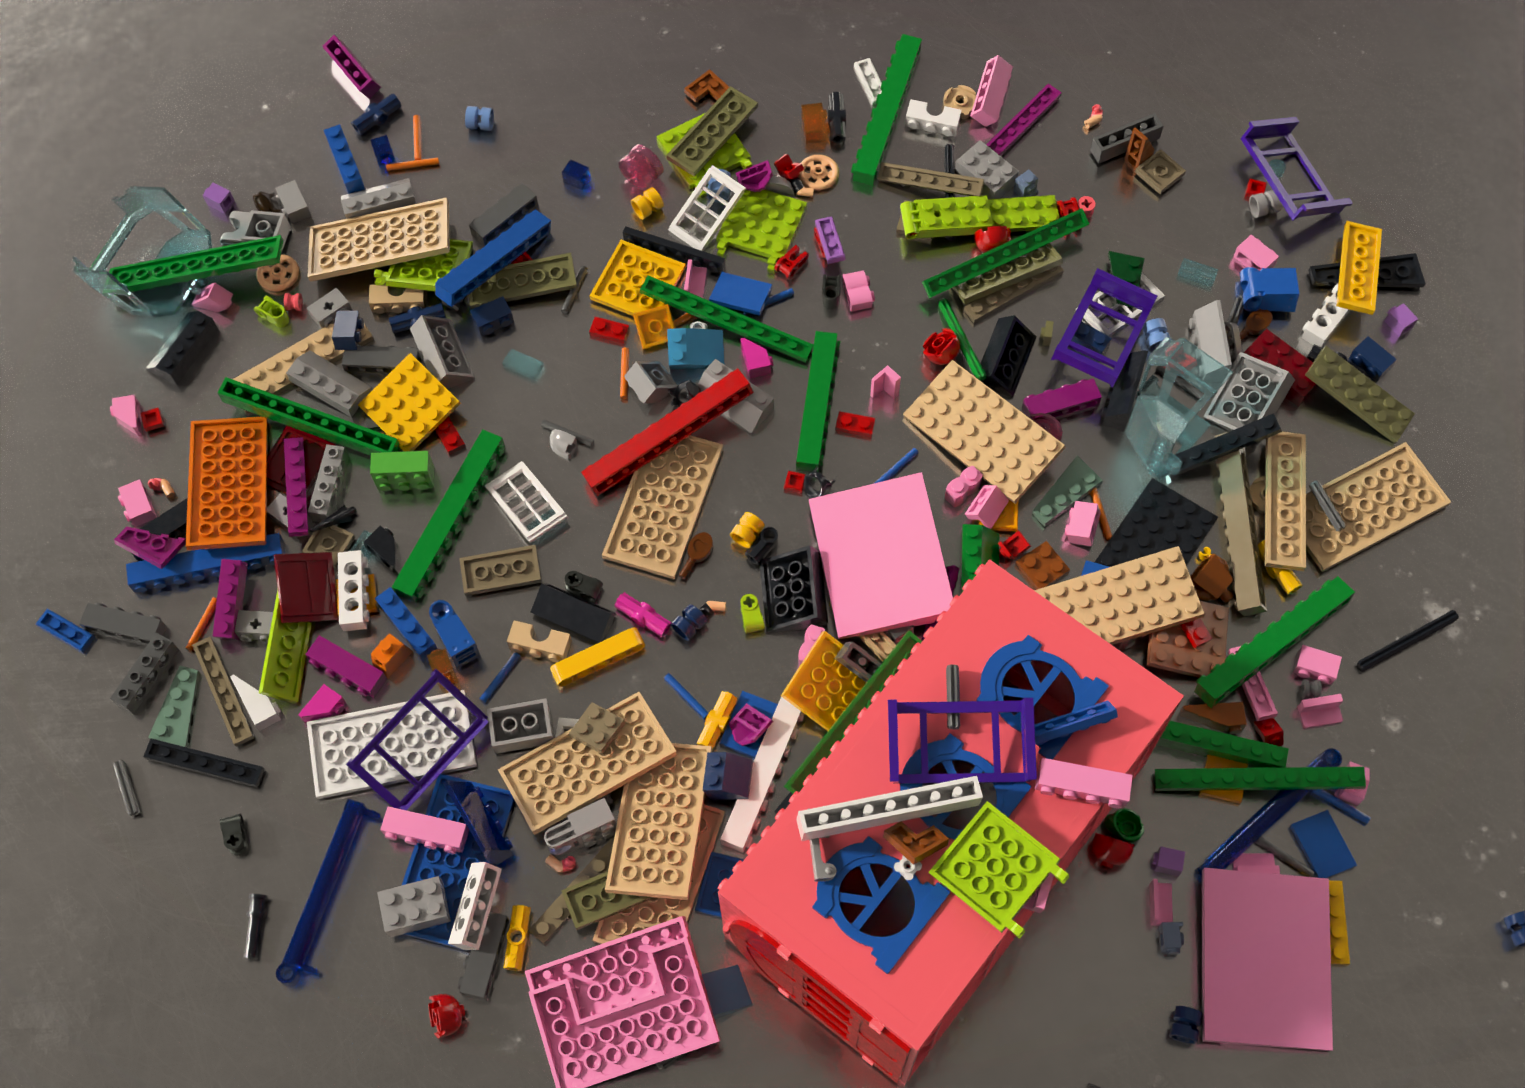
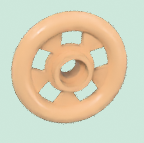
[798,155,839,191]
[256,254,299,292]

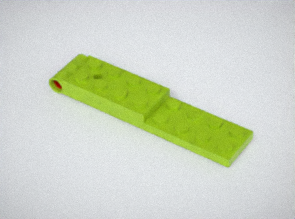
[900,195,1060,240]

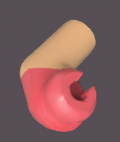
[1084,104,1103,129]
[148,478,175,498]
[545,854,576,873]

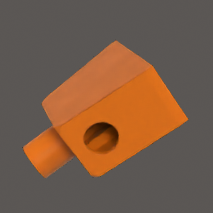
[371,634,413,679]

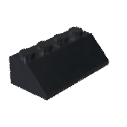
[146,311,218,385]
[980,315,1037,397]
[1101,350,1148,431]

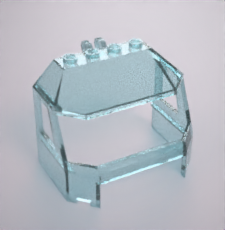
[73,186,212,318]
[1125,337,1233,479]

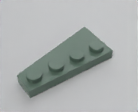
[1032,455,1103,527]
[148,665,200,748]

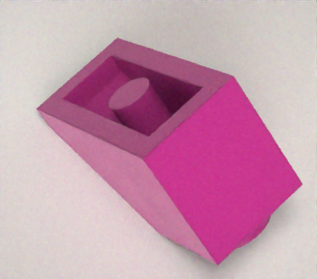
[740,338,774,379]
[298,684,346,723]

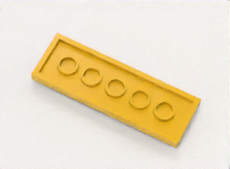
[1336,221,1382,315]

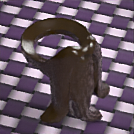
[253,191,281,213]

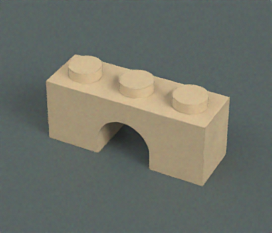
[369,284,427,314]
[507,620,572,662]

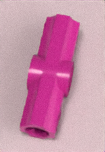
[615,592,671,637]

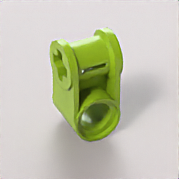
[254,295,290,327]
[740,594,765,634]

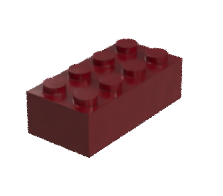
[1244,328,1318,407]

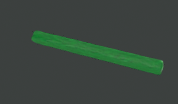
[938,298,986,381]

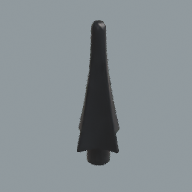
[310,505,357,532]

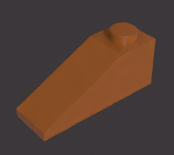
[1124,127,1155,170]
[1179,702,1247,734]

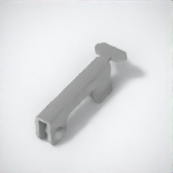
[809,836,837,882]

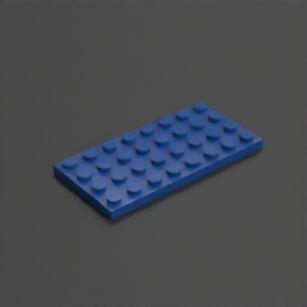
[401,774,515,951]

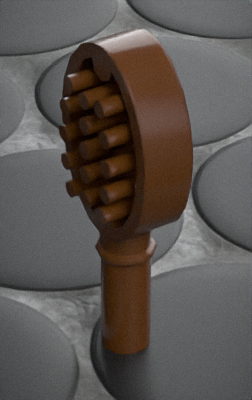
[1233,309,1272,344]
[679,532,713,579]

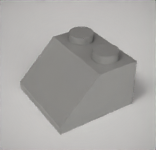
[624,361,678,404]

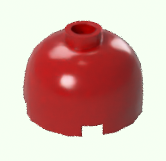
[974,226,1011,253]
[923,328,960,365]
[1092,833,1135,868]
[428,994,465,1038]

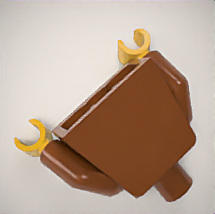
[1190,547,1233,603]

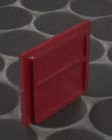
[267,426,336,494]
[274,552,339,623]

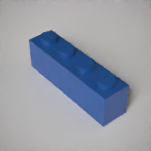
[324,124,365,194]
[375,587,439,663]

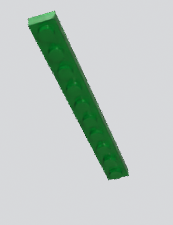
[922,208,1089,298]
[640,275,814,363]
[1154,767,1366,791]

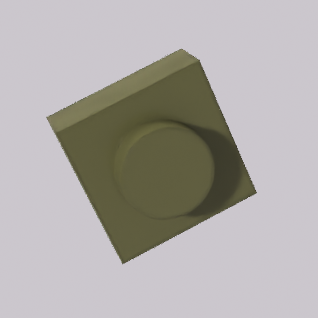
[1040,321,1054,346]

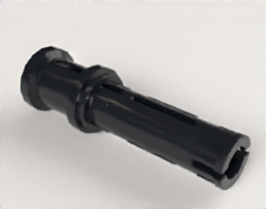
[243,894,268,959]

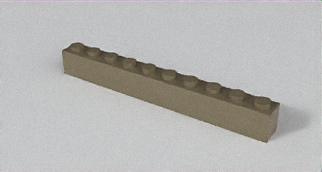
[1215,432,1267,616]

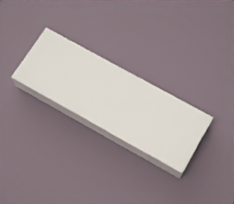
[854,58,882,105]

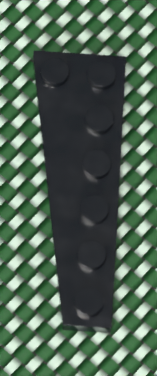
[1308,253,1426,288]

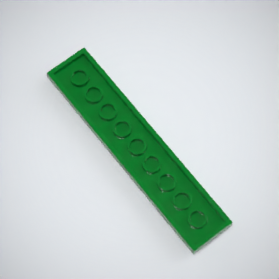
[104,235,284,296]
[784,630,922,794]

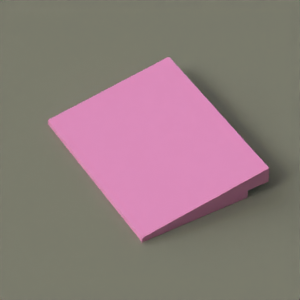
[809,472,953,639]
[1202,868,1333,1051]
[525,916,720,1088]

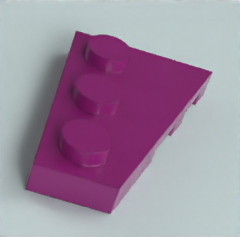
[114,526,186,569]

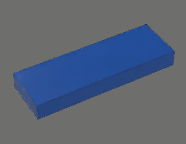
[36,608,95,653]

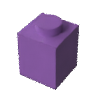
[203,183,235,214]
[1385,303,1418,337]
[1152,846,1185,877]

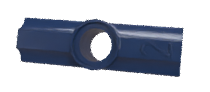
[351,94,402,135]
[389,303,446,334]

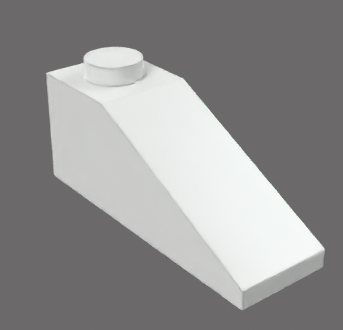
[230,675,281,731]

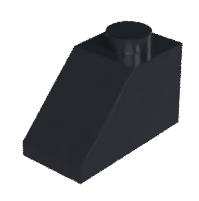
[364,525,395,571]

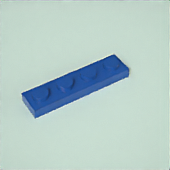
[1035,700,1118,745]

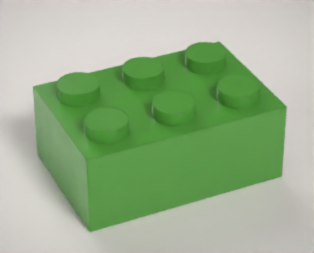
[370,451,435,491]

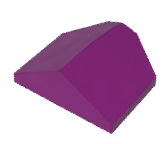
[736,160,773,192]
[729,703,773,746]

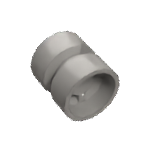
[1249,190,1283,218]

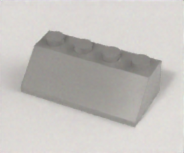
[341,178,416,219]
[1189,300,1232,384]
[410,315,475,389]
[286,351,372,418]
[697,359,774,435]

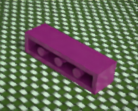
[322,35,381,99]
[1022,378,1102,424]
[212,559,248,640]
[306,635,387,698]

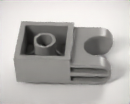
[220,210,291,253]
[544,798,617,857]

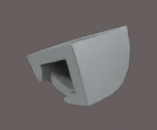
[766,176,794,195]
[550,429,578,460]

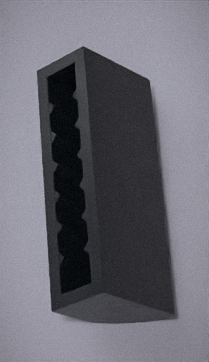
[530,583,616,643]

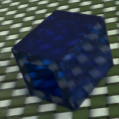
[370,135,395,166]
[562,159,591,190]

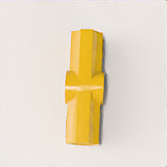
[1258,540,1303,595]
[697,691,738,752]
[503,905,531,971]

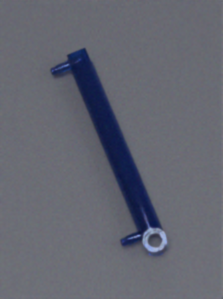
[1195,748,1342,876]
[276,799,381,987]

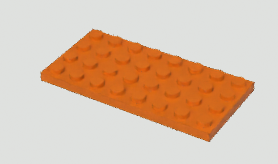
[186,417,268,550]

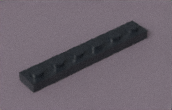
[623,226,726,273]
[1166,413,1282,477]
[143,738,265,788]

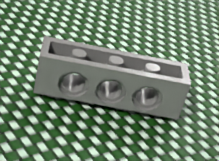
[308,444,349,522]

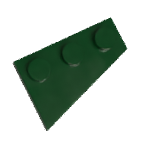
[1108,251,1145,307]

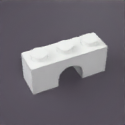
[905,99,961,137]

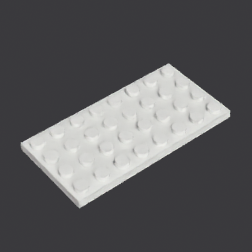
[307,690,477,799]

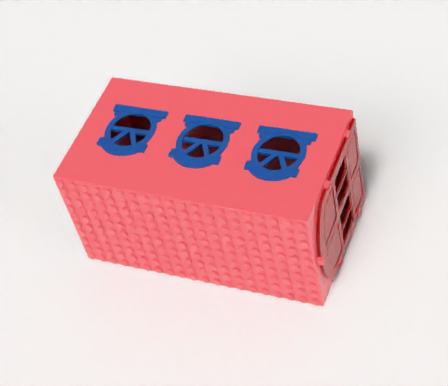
[718,559,1184,1085]

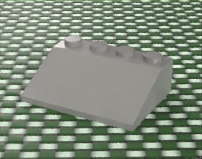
[1203,352,1295,445]

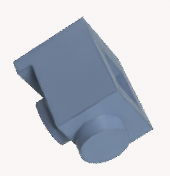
[1013,169,1039,197]
[1158,922,1184,955]

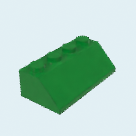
[960,524,1000,595]

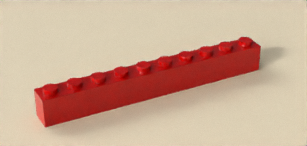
[581,368,754,496]

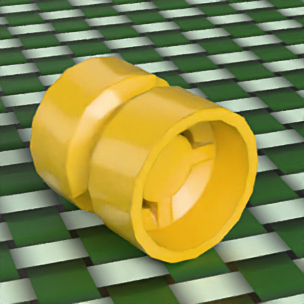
[631,187,664,220]
[730,512,765,548]

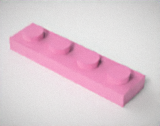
[1228,646,1278,721]

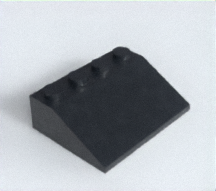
[760,545,829,633]

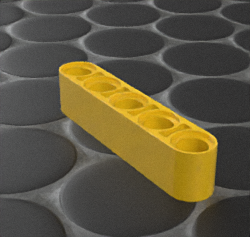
[550,627,645,687]

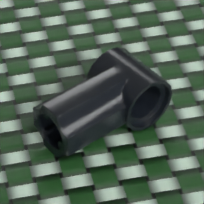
[745,527,778,565]

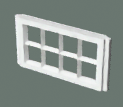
[668,165,746,251]
[1076,273,1165,337]
[485,461,568,543]

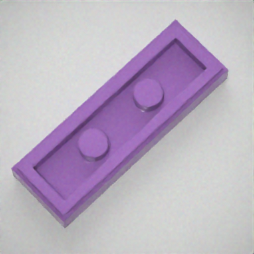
[815,216,845,264]

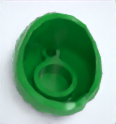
[1104,808,1144,842]

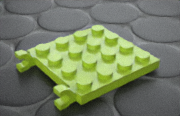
[656,113,752,197]
[716,189,807,272]
[374,239,473,291]
[929,801,1070,939]

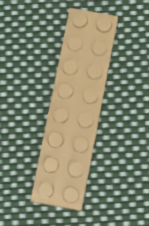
[233,310,374,412]
[1265,432,1306,571]

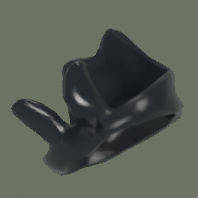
[668,380,701,407]
[804,467,835,498]

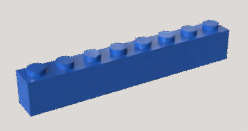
[435,209,551,307]
[126,533,286,593]

